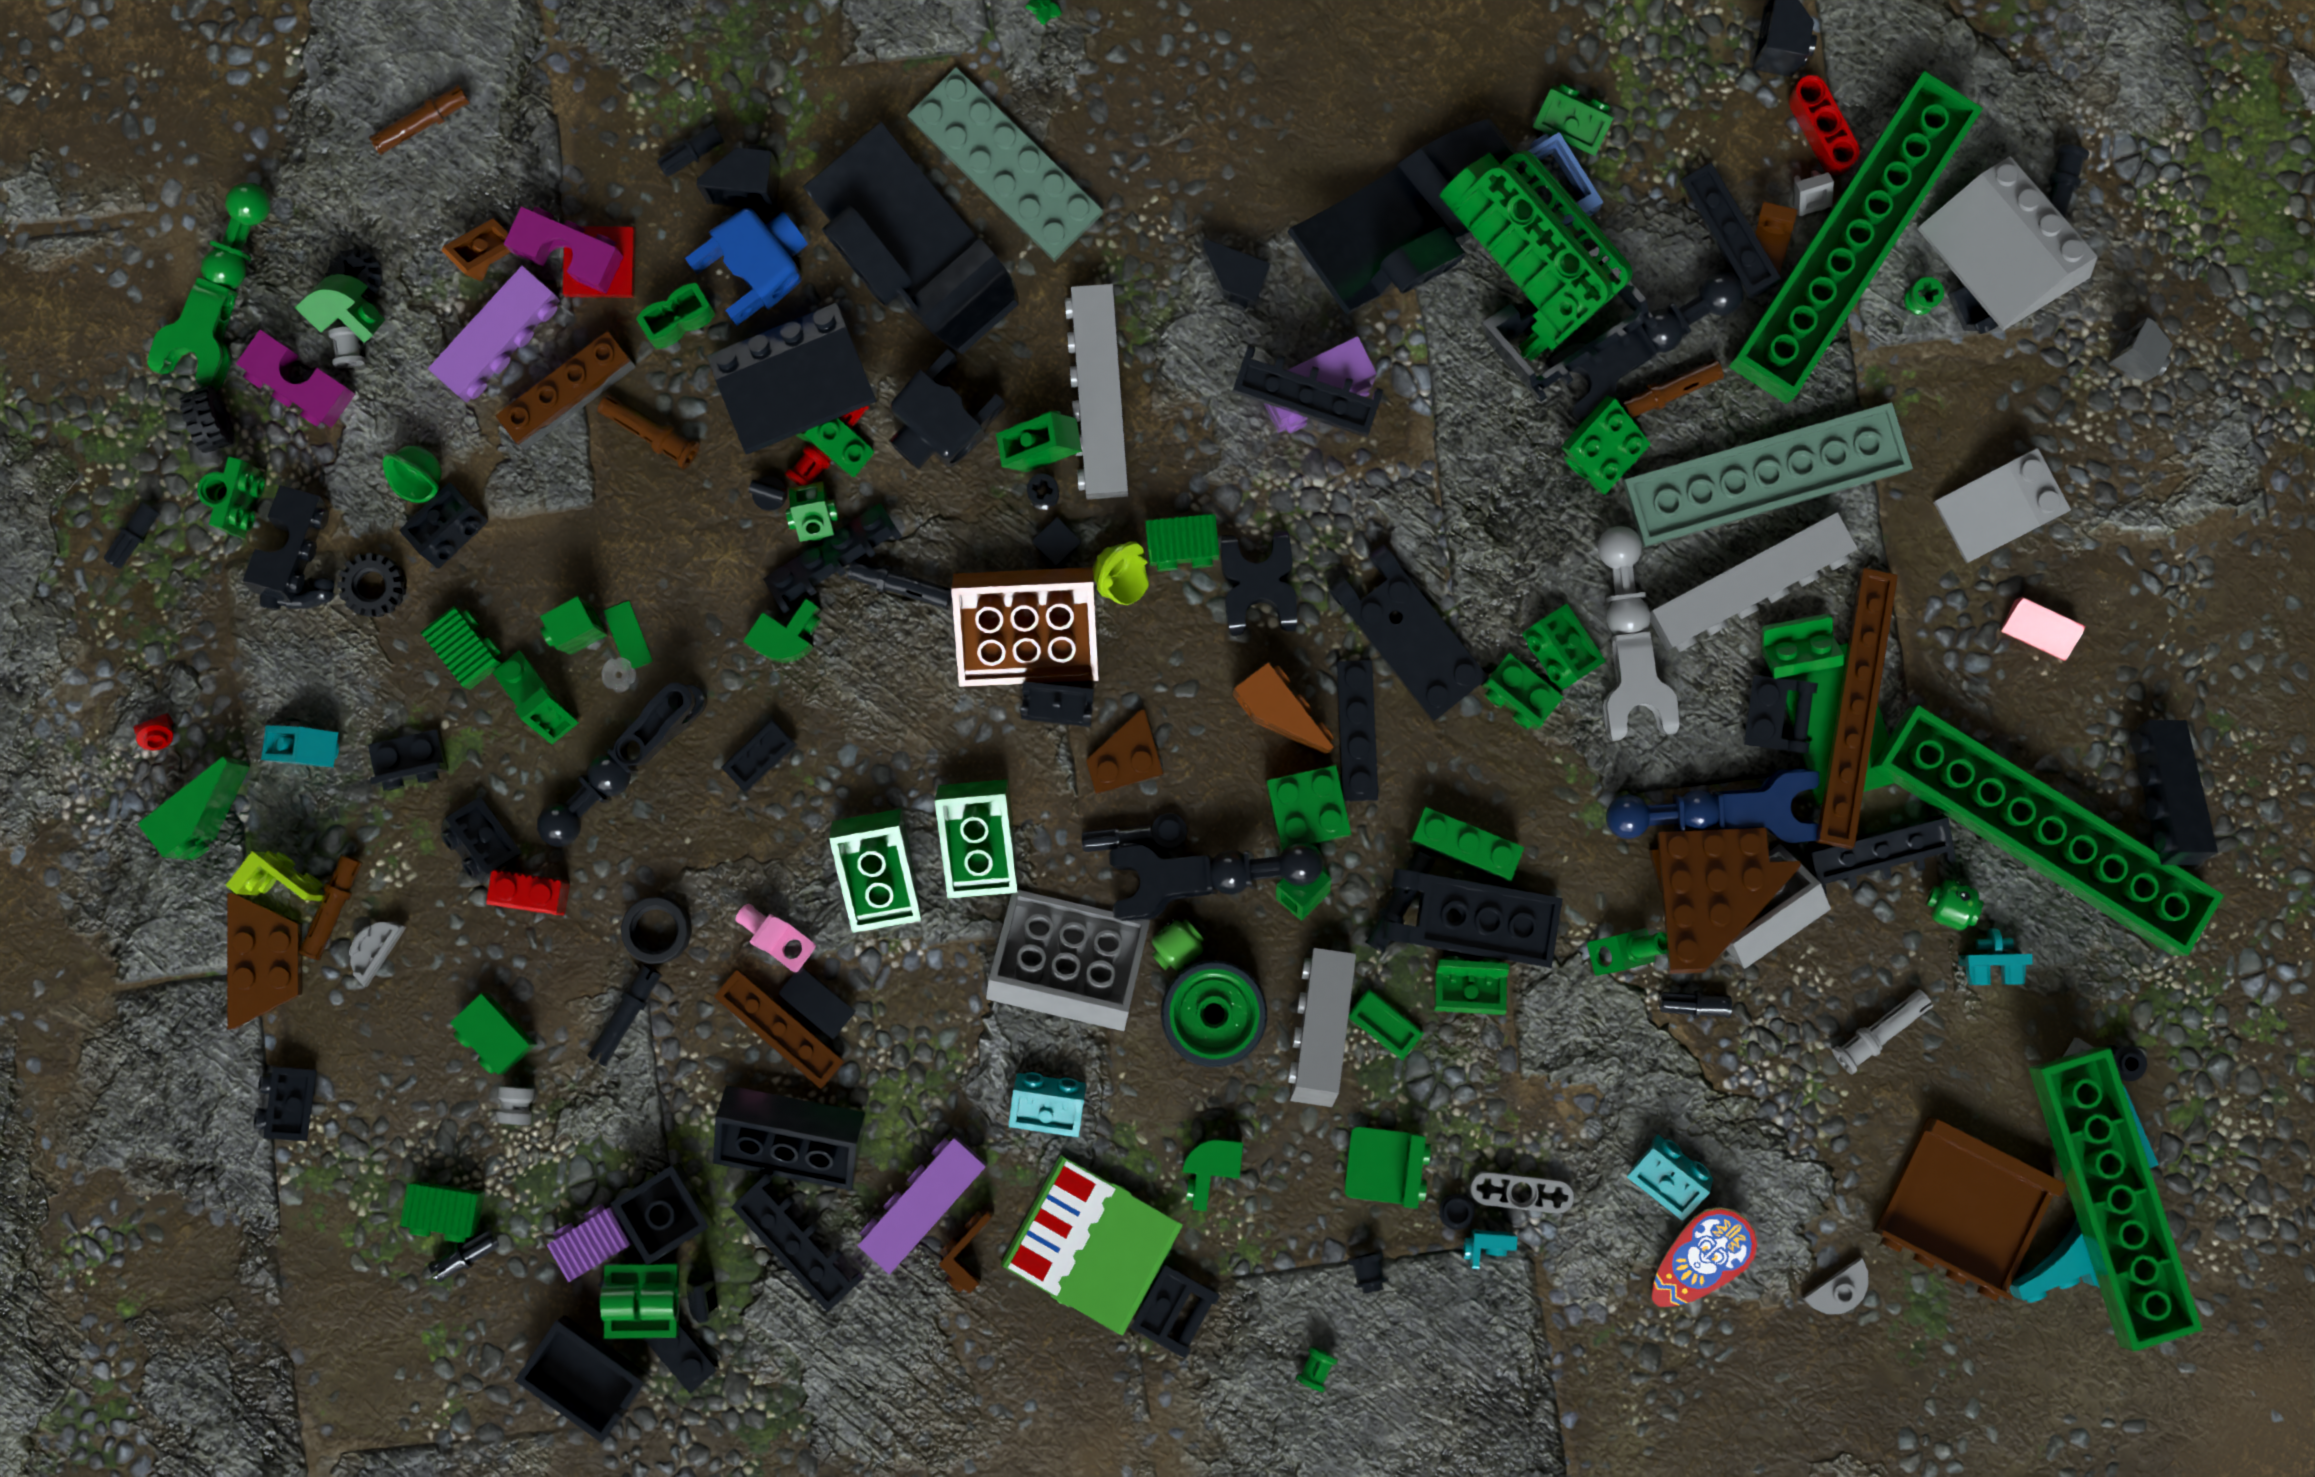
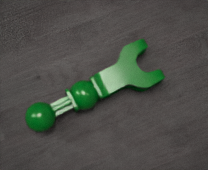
[147,182,271,391]

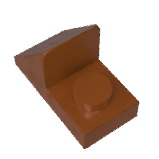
[441,218,511,281]

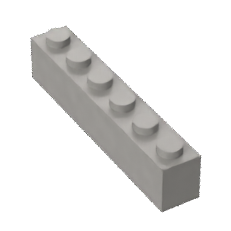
[1065,284,1128,500]
[1650,512,1858,652]

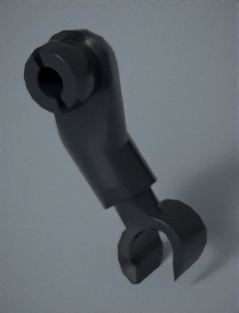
[259,579,335,610]

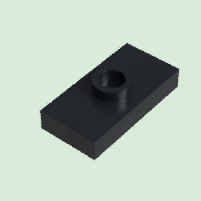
[721,719,797,793]

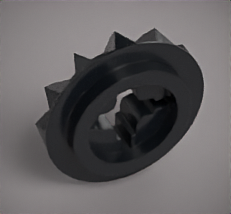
[325,247,382,301]

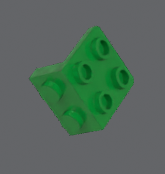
[1344,1126,1431,1209]

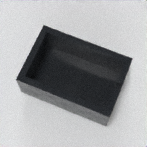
[514,1315,652,1443]

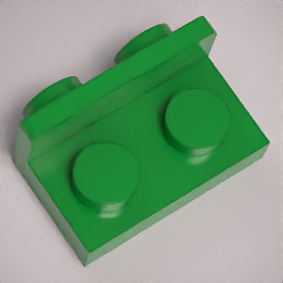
[1533,83,1615,156]
[1522,604,1606,691]
[1762,613,1844,679]
[1482,653,1564,731]

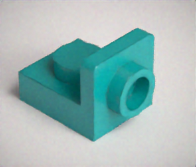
[1463,1229,1518,1269]

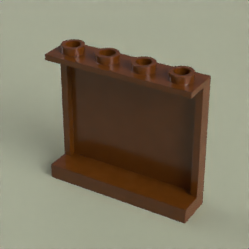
[1873,1117,2066,1302]

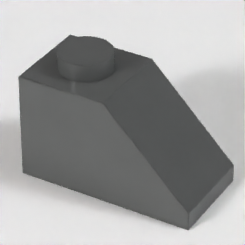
[2108,317,2173,382]

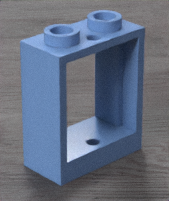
[1525,132,1603,227]

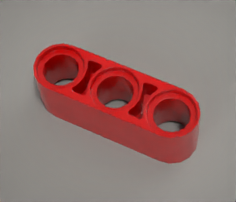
[1788,75,1860,176]

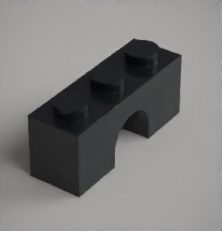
[243,485,329,603]

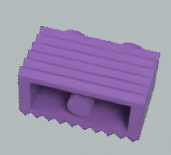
[547,1204,633,1282]

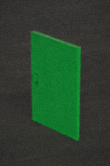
[1781,643,1894,806]

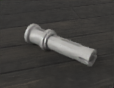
[1832,989,1933,1074]

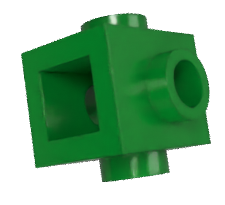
[786,481,839,542]

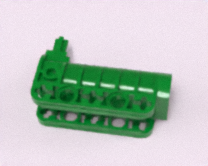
[1439,150,1632,362]

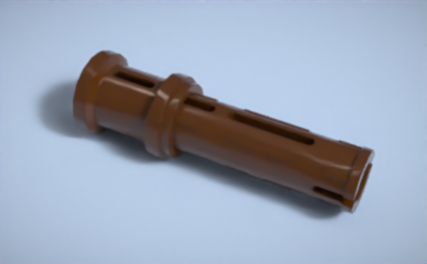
[597,393,700,470]

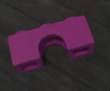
[504,207,623,294]
[236,330,355,428]

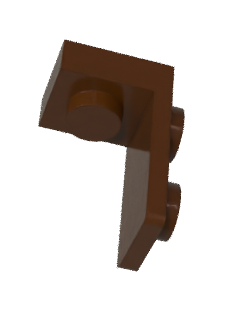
[1755,201,1798,287]

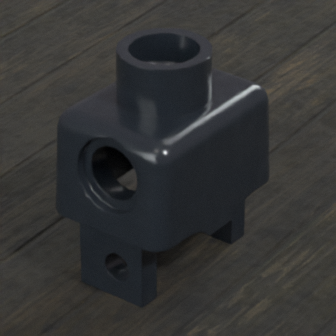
[888,349,1006,470]

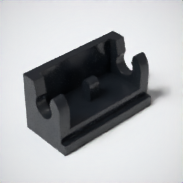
[1020,681,1095,727]

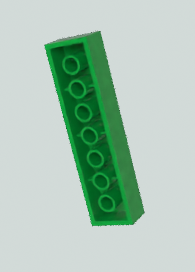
[2028,1047,2203,1352]

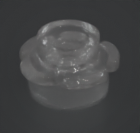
[602,658,636,692]

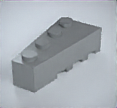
[1288,948,1356,1107]

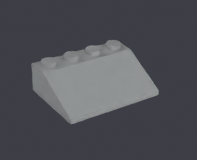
[1918,156,2098,331]
[986,890,1150,1031]

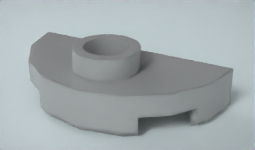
[349,922,406,987]
[1801,1257,1869,1314]

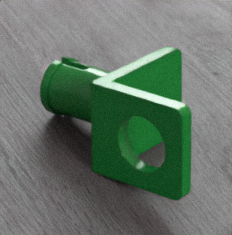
[1587,928,1667,976]

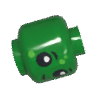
[1926,879,1984,931]

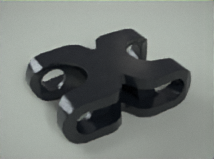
[1220,530,1297,637]

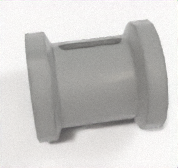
[328,327,365,368]

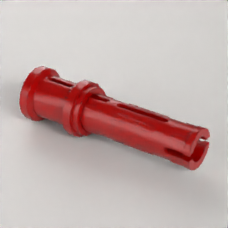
[785,406,869,486]

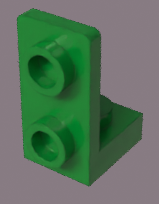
[796,418,874,477]

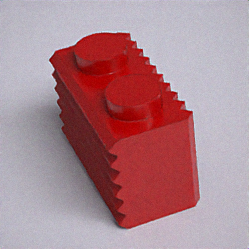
[486,870,570,916]

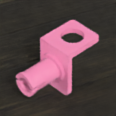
[736,903,816,973]

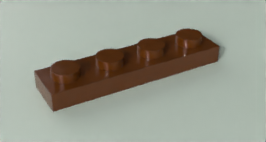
[714,970,846,1089]

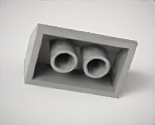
[1726,844,1831,969]

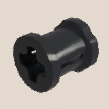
[1027,474,1059,510]

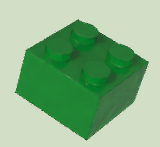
[1265,765,1352,851]

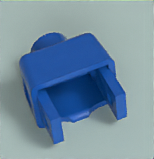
[685,207,808,326]

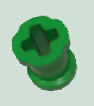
[1904,277,1944,316]
[1295,1345,1339,1393]

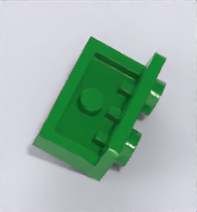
[1434,956,1509,1015]

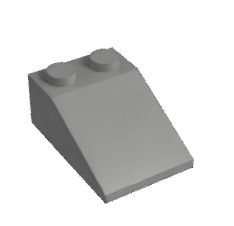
[1933,448,2071,563]

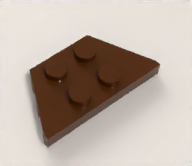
[227,893,302,1030]

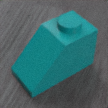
[261,725,339,767]

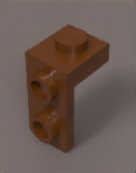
[938,1209,994,1294]

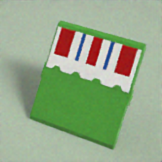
[1000,1155,1183,1336]

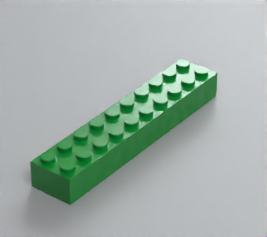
[1728,71,1983,405]
[1871,705,2224,956]

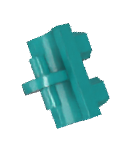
[1958,928,2033,985]

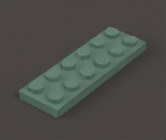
[907,68,1103,262]

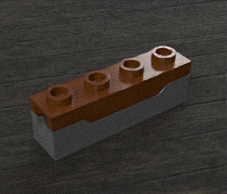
[495,331,636,450]

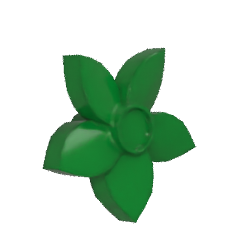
[1025,0,1062,25]

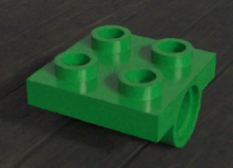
[1561,395,1651,495]
[197,456,265,539]
[600,1263,679,1338]

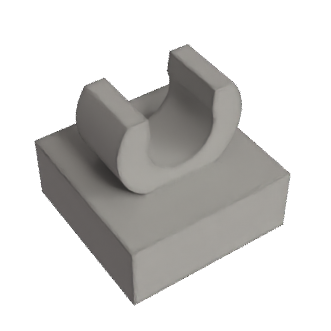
[1794,170,1834,216]

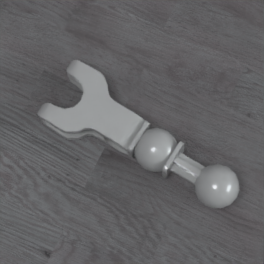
[1598,525,1679,741]

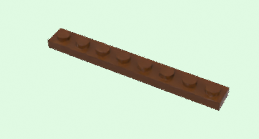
[1816,568,1898,849]

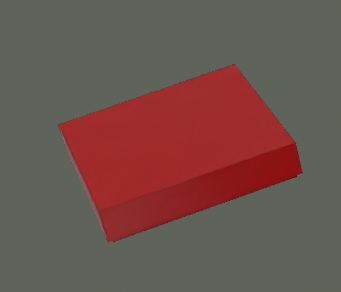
[562,226,636,298]

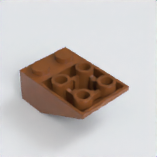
[1232,663,1334,756]

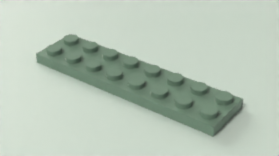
[1623,402,1913,548]

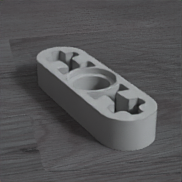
[1469,1171,1574,1214]

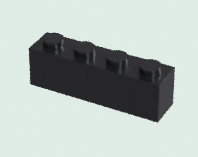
[2130,720,2218,865]

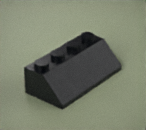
[713,1085,866,1191]

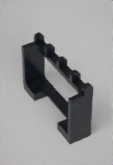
[1482,246,1657,402]

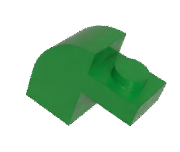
[295,274,385,343]
[743,599,822,663]
[1182,1138,1243,1211]

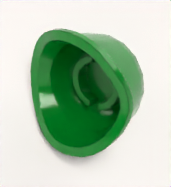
[383,446,442,503]

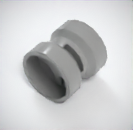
[495,1086,535,1125]

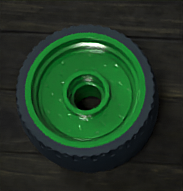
[1161,960,1268,1067]

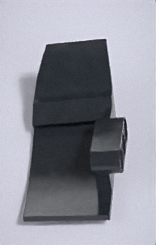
[1287,118,1536,315]
[802,122,1019,354]

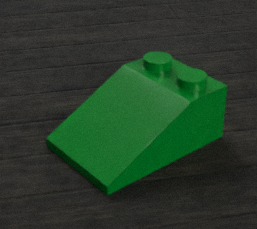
[137,757,250,860]
[935,779,1018,899]
[829,809,922,933]

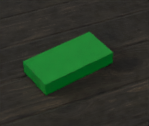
[1348,989,1424,1061]

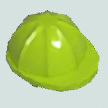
[1092,541,1149,605]

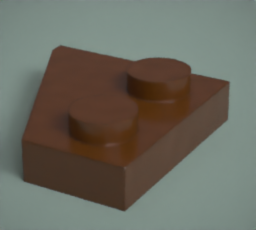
[1086,710,1163,795]

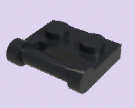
[1744,675,1818,753]
[1130,1264,1221,1359]

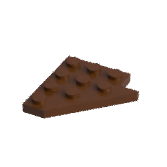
[1657,828,1801,974]

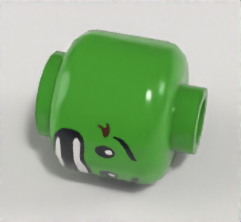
[1151,919,1204,972]

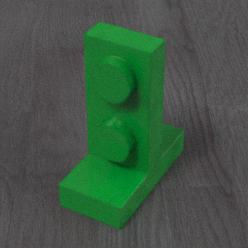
[492,650,579,745]

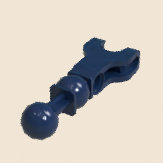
[1606,769,1820,843]

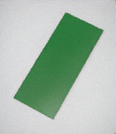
[603,601,653,672]

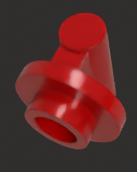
[133,713,173,750]

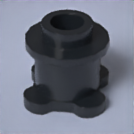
[2105,1045,2147,1081]
[1348,1251,1389,1293]

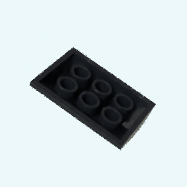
[707,303,877,455]

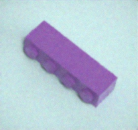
[428,266,560,403]
[858,1136,988,1275]

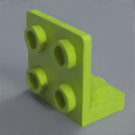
[225,850,325,901]

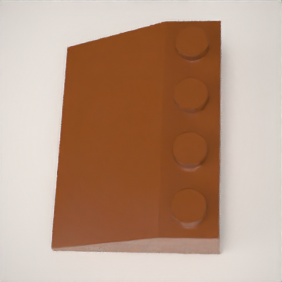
[951,567,1099,687]

